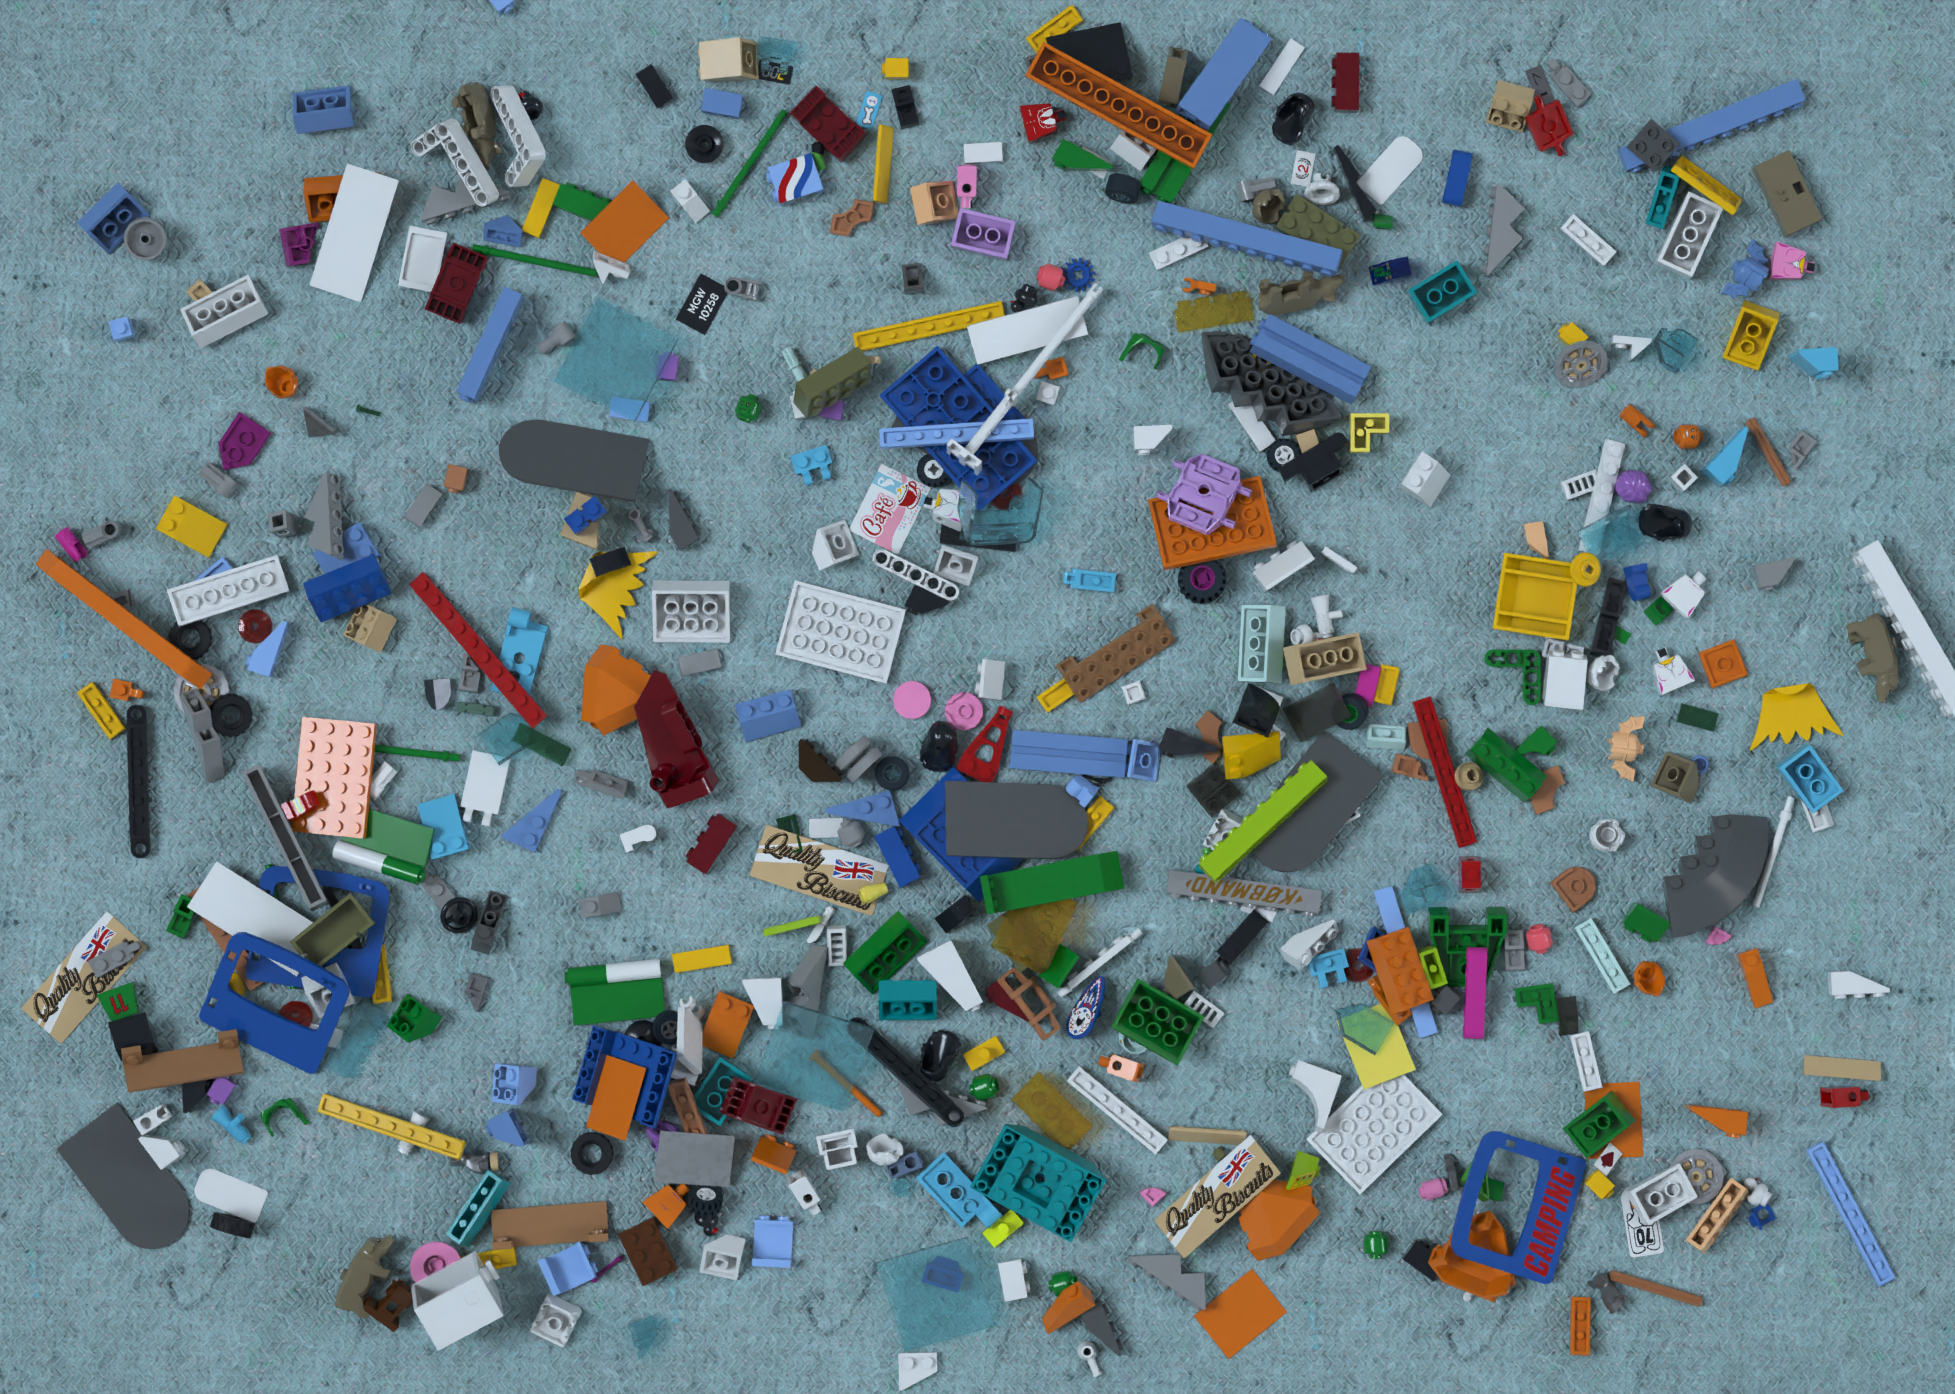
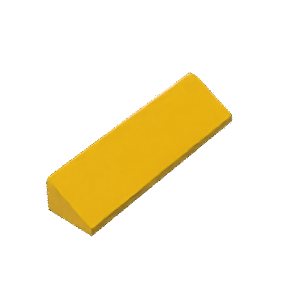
[873,124,893,204]

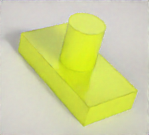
[982,1210,1024,1248]

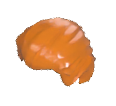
[265,365,298,399]
[1633,960,1666,997]

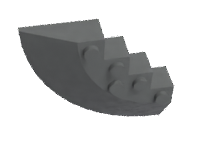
[1201,331,1340,436]
[1662,814,1769,939]

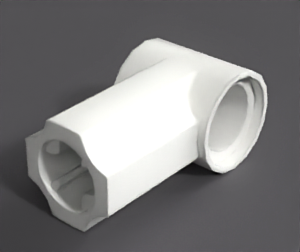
[370,761,398,801]

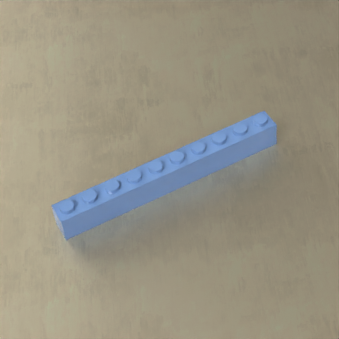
[1617,79,1806,173]
[1151,201,1343,277]

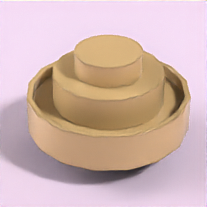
[1455,762,1483,791]

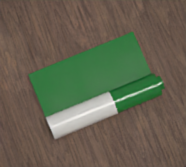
[333,808,435,885]
[564,958,665,1026]

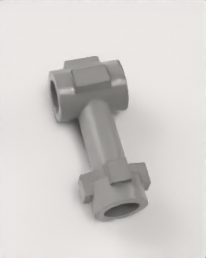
[627,508,654,543]

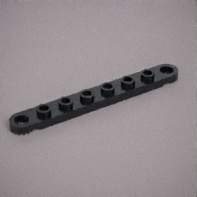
[126,705,151,858]
[847,1017,964,1127]

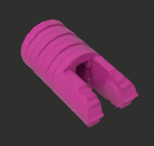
[55,527,88,562]

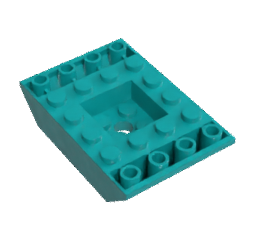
[970,1124,1107,1242]

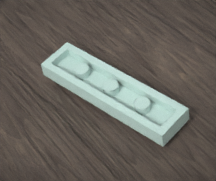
[1574,918,1630,994]

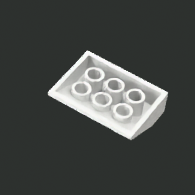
[652,580,730,643]

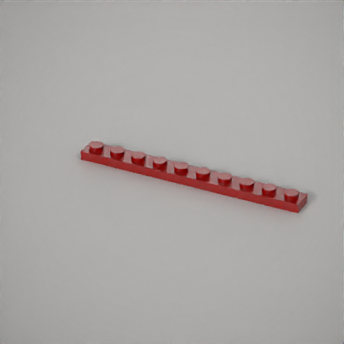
[409,572,547,729]

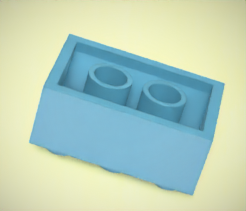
[1790,347,1839,379]

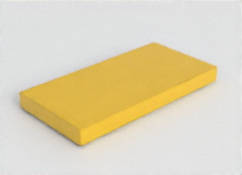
[1671,155,1742,215]

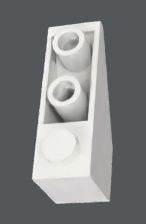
[1280,919,1339,970]
[1828,971,1890,999]

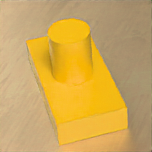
[962,1036,1005,1071]

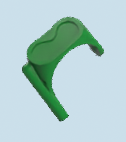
[1119,333,1166,370]
[260,1098,309,1137]

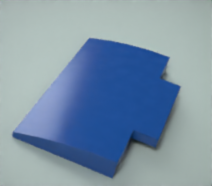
[879,346,1038,511]

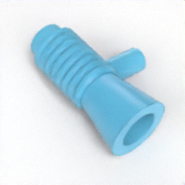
[210,1104,251,1145]

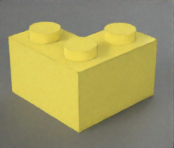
[1349,413,1389,454]

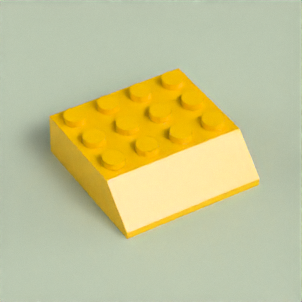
[1492,553,1577,641]

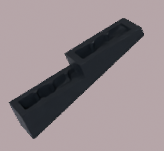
[1333,145,1377,222]
[1589,577,1627,657]

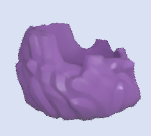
[1615,470,1652,503]

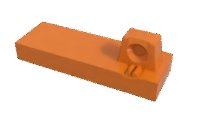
[1569,1297,1591,1356]

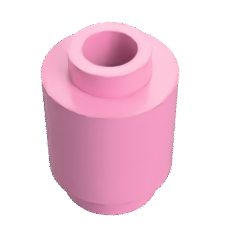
[1418,1178,1448,1201]

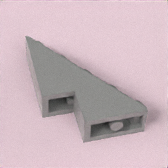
[421,177,511,225]
[1482,184,1525,277]
[304,471,344,561]
[179,688,225,782]
[783,944,828,1039]
[898,1080,987,1126]
[1127,1253,1206,1312]

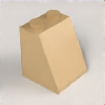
[698,37,759,82]
[560,492,600,551]

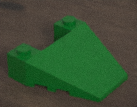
[1428,907,1507,987]

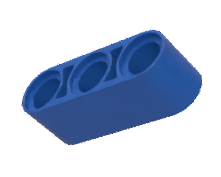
[1442,149,1473,207]

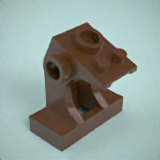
[364,1279,413,1332]

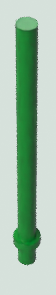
[711,109,788,218]
[472,244,597,277]
[374,744,460,762]

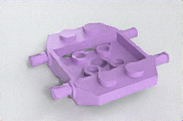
[1156,454,1252,535]

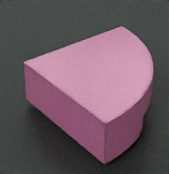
[1705,926,1732,945]
[1139,1187,1166,1207]

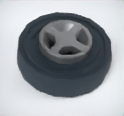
[652,1010,678,1045]

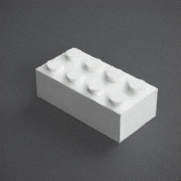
[1654,192,1723,279]

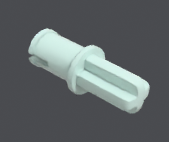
[782,347,807,382]

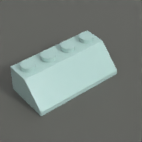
[1238,605,1286,683]

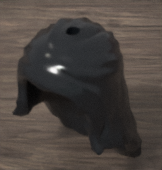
[1272,92,1315,146]
[1638,503,1692,542]
[919,720,958,772]
[920,1030,961,1082]

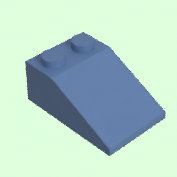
[312,522,381,574]

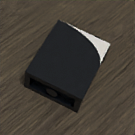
[1232,682,1284,738]

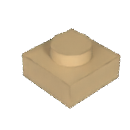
[186,278,213,301]

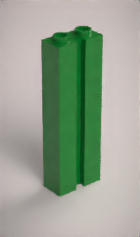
[1140,103,1230,204]

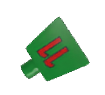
[97,981,139,1021]

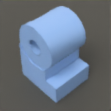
[1066,775,1099,808]

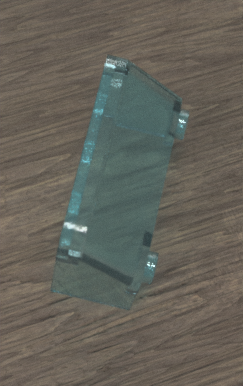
[957,477,1044,546]

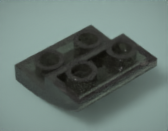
[1186,762,1241,817]

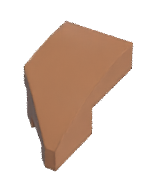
[1391,753,1429,781]

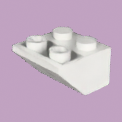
[975,659,1005,700]

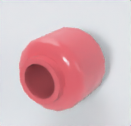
[1036,263,1066,291]
[1526,924,1553,954]

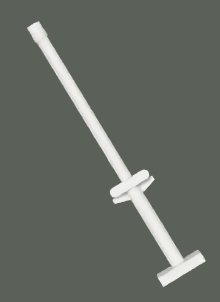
[947,283,1103,476]

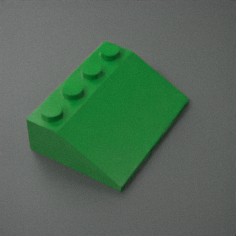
[1111,978,1205,1066]

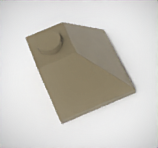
[1650,751,1699,804]
[1163,955,1194,1000]

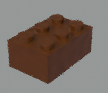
[618,1216,679,1286]

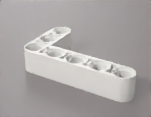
[491,85,546,187]
[411,118,499,207]

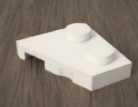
[898,1352,937,1391]

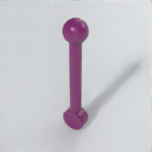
[590,1254,623,1283]

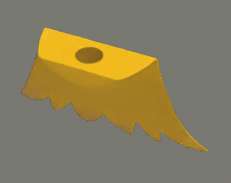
[578,551,658,639]
[1750,683,1844,751]

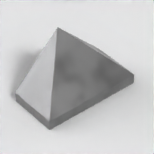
[303,406,338,437]

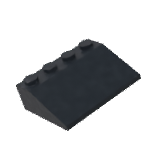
[1046,22,1133,82]

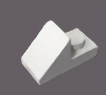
[593,251,630,284]
[1611,335,1652,361]

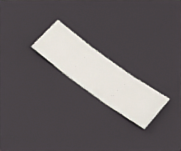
[1259,38,1305,95]

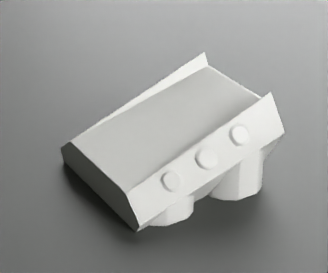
[1203,809,1243,850]
[530,1294,582,1348]

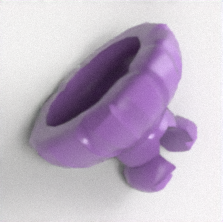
[645,1120,681,1153]

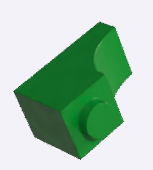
[1515,726,1557,756]

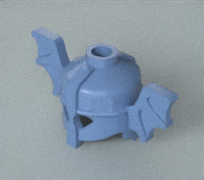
[1721,239,1770,299]

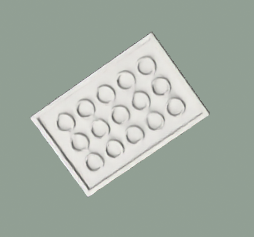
[775,580,906,684]
[1306,1075,1443,1195]

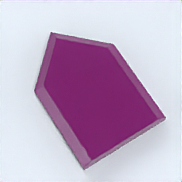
[218,412,271,470]

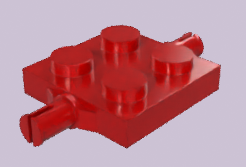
[1524,95,1574,156]

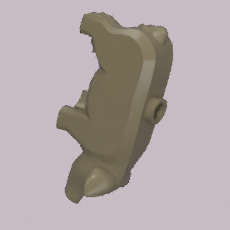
[451,82,503,170]
[1258,271,1346,315]
[1846,613,1899,704]
[335,1234,394,1319]

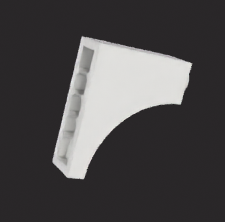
[1288,1060,1342,1133]

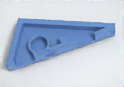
[501,789,562,852]
[825,790,900,827]

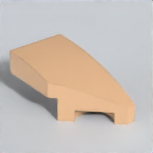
[1524,521,1549,559]

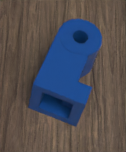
[1623,563,1651,601]

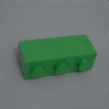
[552,182,612,221]

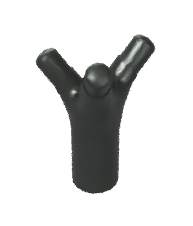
[1082,775,1112,793]

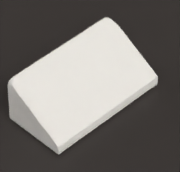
[1800,799,1834,833]

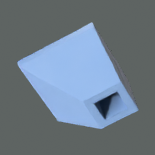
[492,1063,537,1105]

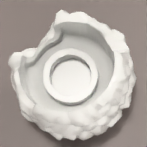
[1587,655,1620,691]
[1589,819,1625,852]
[866,1133,903,1166]

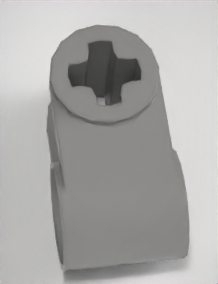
[724,277,762,301]

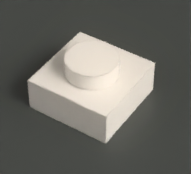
[1036,381,1060,406]

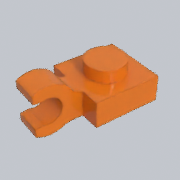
[1182,277,1217,296]
[1034,357,1068,380]
[109,678,145,701]

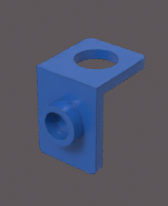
[1747,1203,1776,1230]

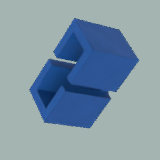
[564,496,608,535]

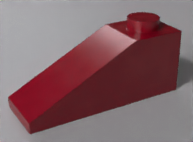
[985,978,1029,1022]

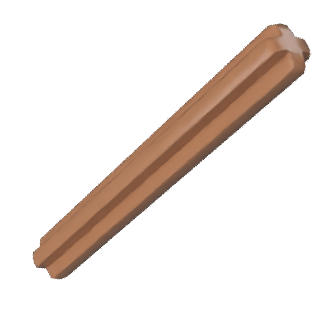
[1609,1270,1702,1307]

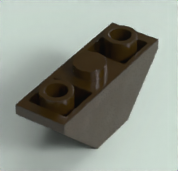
[798,739,842,782]

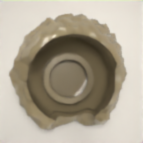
[1252,189,1286,224]

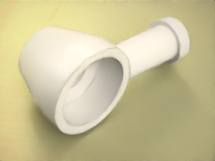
[1078,1341,1102,1377]

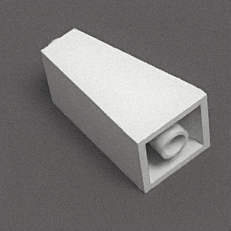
[917,940,983,1012]

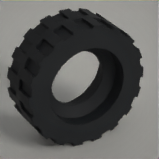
[168,620,213,660]
[210,693,253,737]
[570,1132,614,1175]
[210,1212,255,1238]

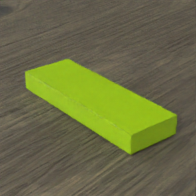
[763,915,823,937]

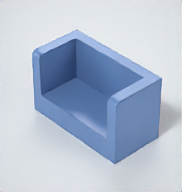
[701,88,743,120]

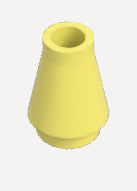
[858,882,888,904]

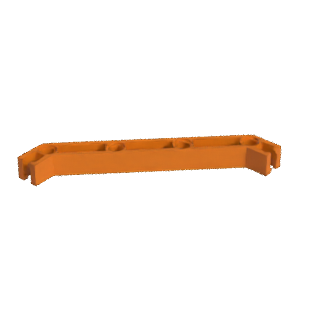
[35,549,212,689]

